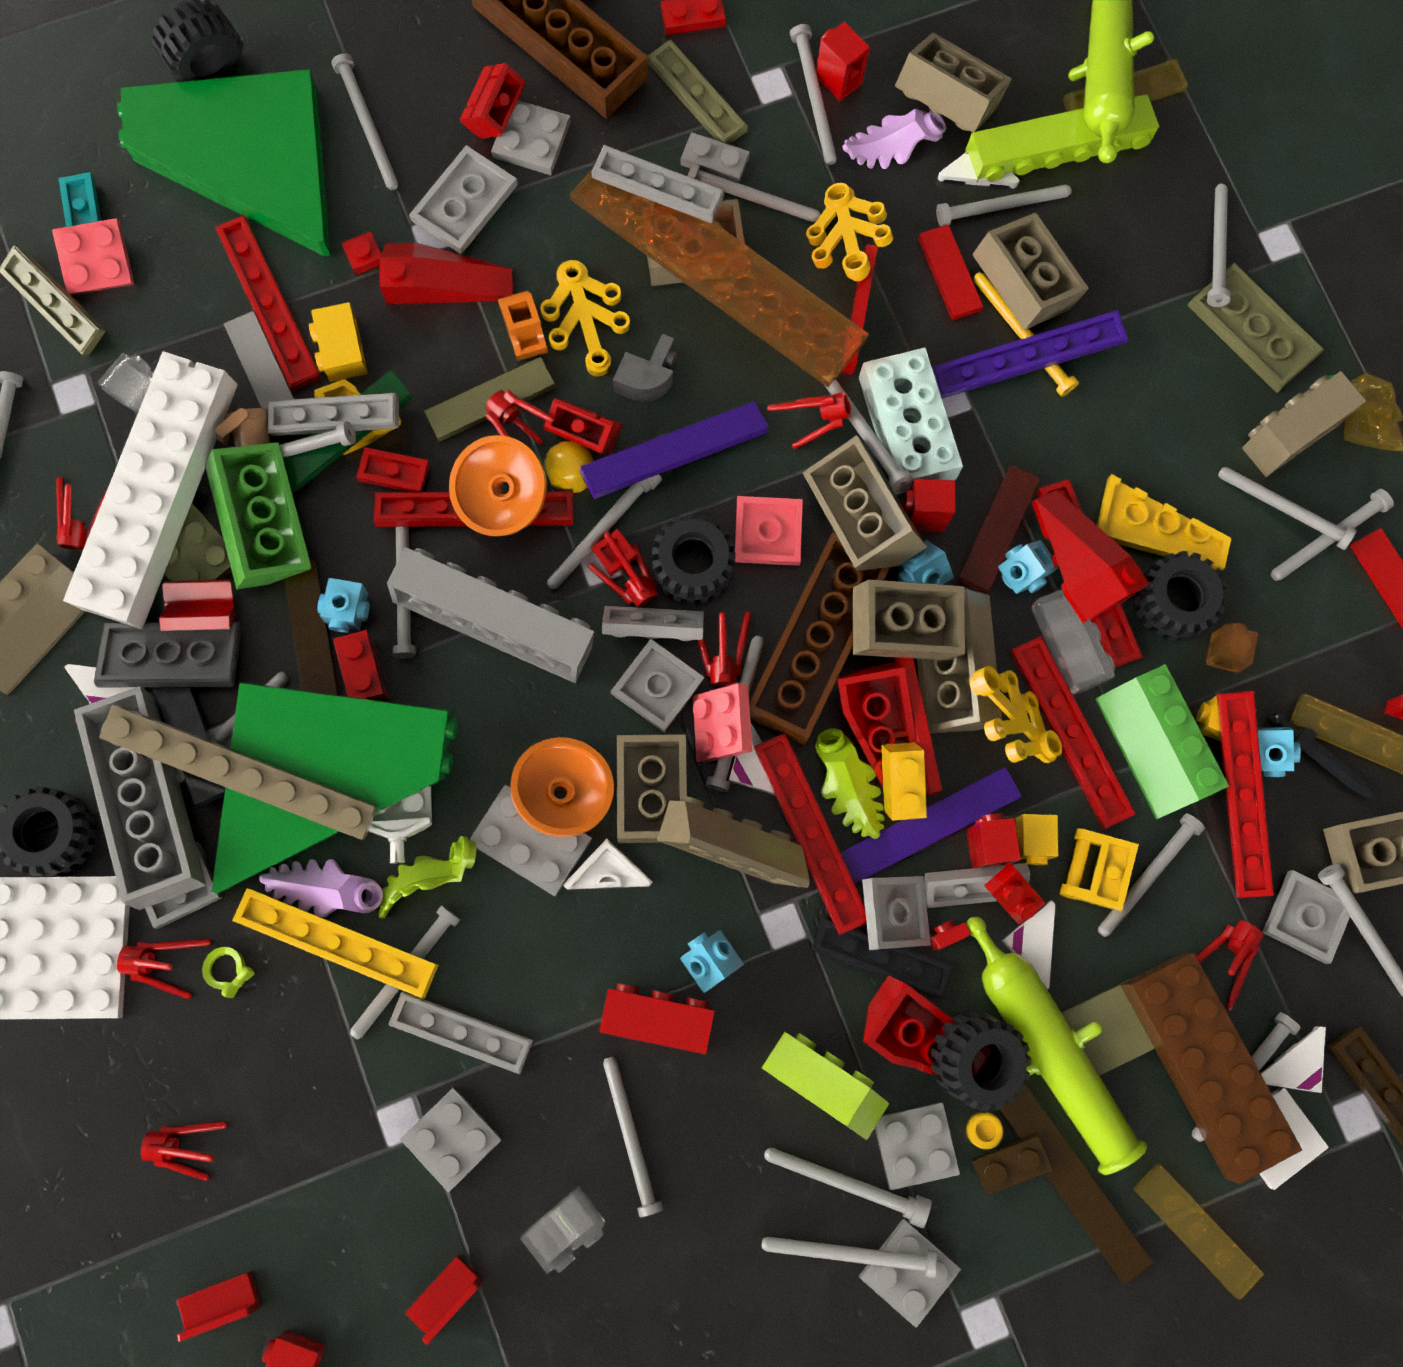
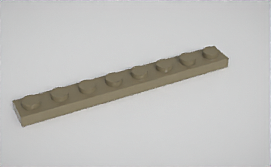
[99,705,378,840]

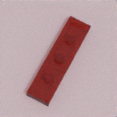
[957,465,1040,594]

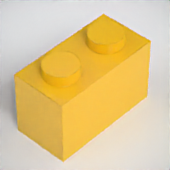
[309,302,368,382]
[881,742,927,821]

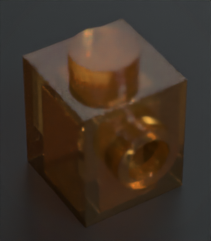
[1206,623,1258,673]

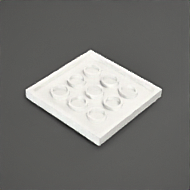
[0,876,130,1019]

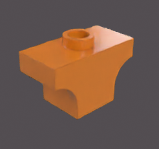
[498,291,548,361]

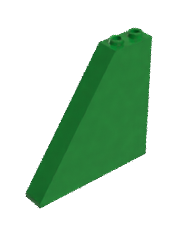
[117,69,331,257]
[211,683,458,893]

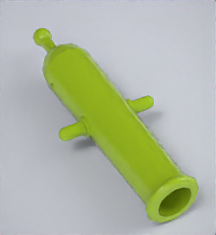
[1068,0,1154,163]
[966,917,1148,1175]

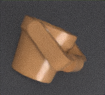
[215,408,270,447]

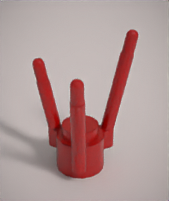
[485,390,554,444]
[767,392,851,449]
[56,477,107,551]
[588,532,658,608]
[698,612,751,686]
[1196,920,1264,1010]
[117,939,211,999]
[141,1121,227,1181]

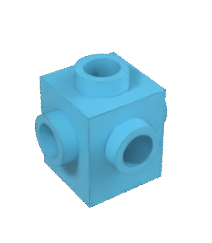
[897,540,954,585]
[998,540,1059,594]
[317,578,370,633]
[1257,727,1300,777]
[680,930,744,993]

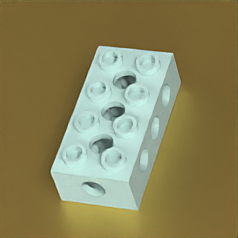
[859,348,963,495]

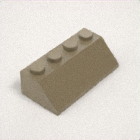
[803,435,927,571]
[0,543,86,695]
[917,589,1002,733]
[657,796,810,888]

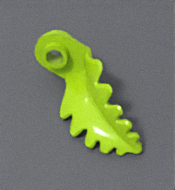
[816,728,885,839]
[379,836,476,918]

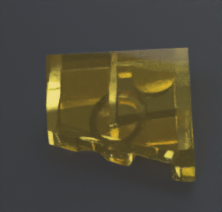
[1344,373,1403,451]

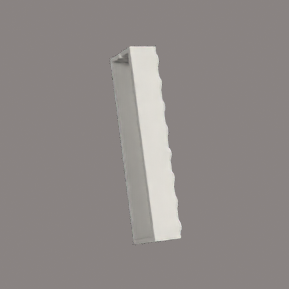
[63,352,238,629]

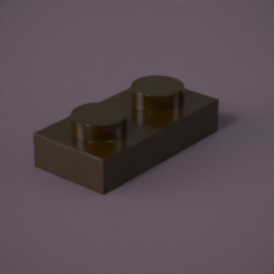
[972,1133,1053,1196]

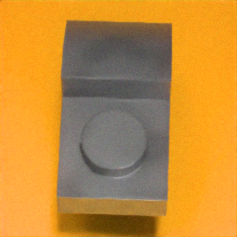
[613,334,677,402]

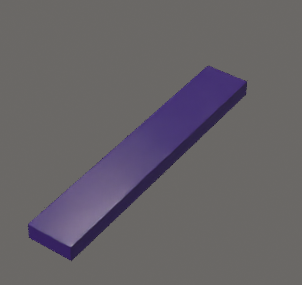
[932,310,1128,399]
[580,401,769,499]
[841,767,1022,884]

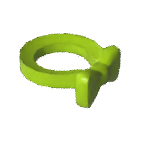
[202,947,255,998]

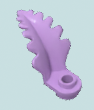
[843,109,946,169]
[259,859,383,918]

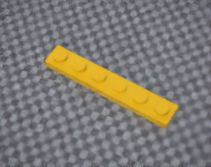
[232,888,439,999]

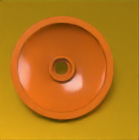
[449,435,547,537]
[510,737,614,837]

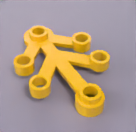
[806,183,893,281]
[540,260,630,377]
[970,666,1062,763]

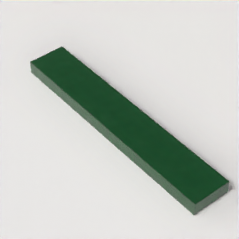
[283,370,413,495]

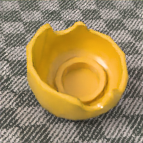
[544,441,594,493]

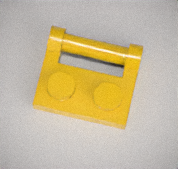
[1060,828,1139,912]

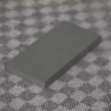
[94,622,242,688]

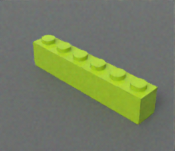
[965,94,1160,182]

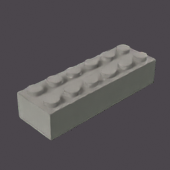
[387,547,594,684]
[74,686,207,910]

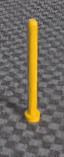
[974,272,1079,397]

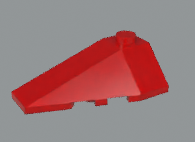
[380,243,513,305]
[1032,490,1149,623]
[837,662,917,787]
[863,975,990,1076]

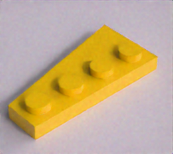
[1097,474,1231,571]

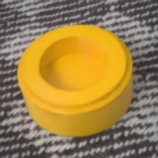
[966,1112,1003,1149]

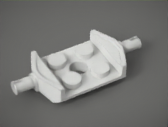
[368,786,432,864]

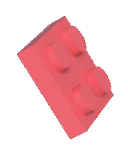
[52,218,135,296]
[735,496,803,566]
[693,683,753,763]

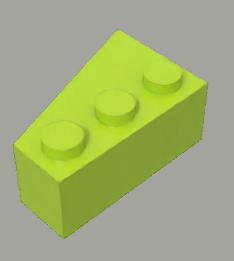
[762,1032,890,1140]

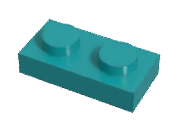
[58,172,101,227]

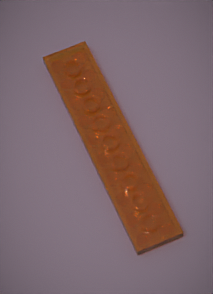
[570,168,869,387]

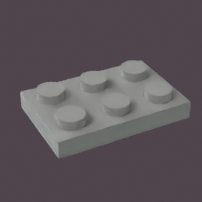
[409,145,518,255]
[469,785,592,897]

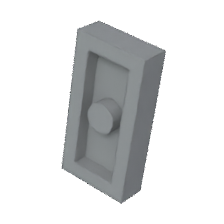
[681,132,749,183]

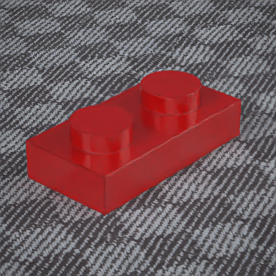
[660,0,726,35]
[356,447,430,492]
[984,862,1045,926]

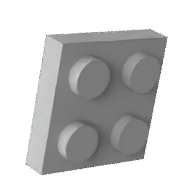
[491,100,571,175]
[611,639,705,733]
[1262,870,1350,964]
[862,876,931,950]
[400,1087,502,1193]
[875,1102,960,1190]
[859,1219,961,1328]

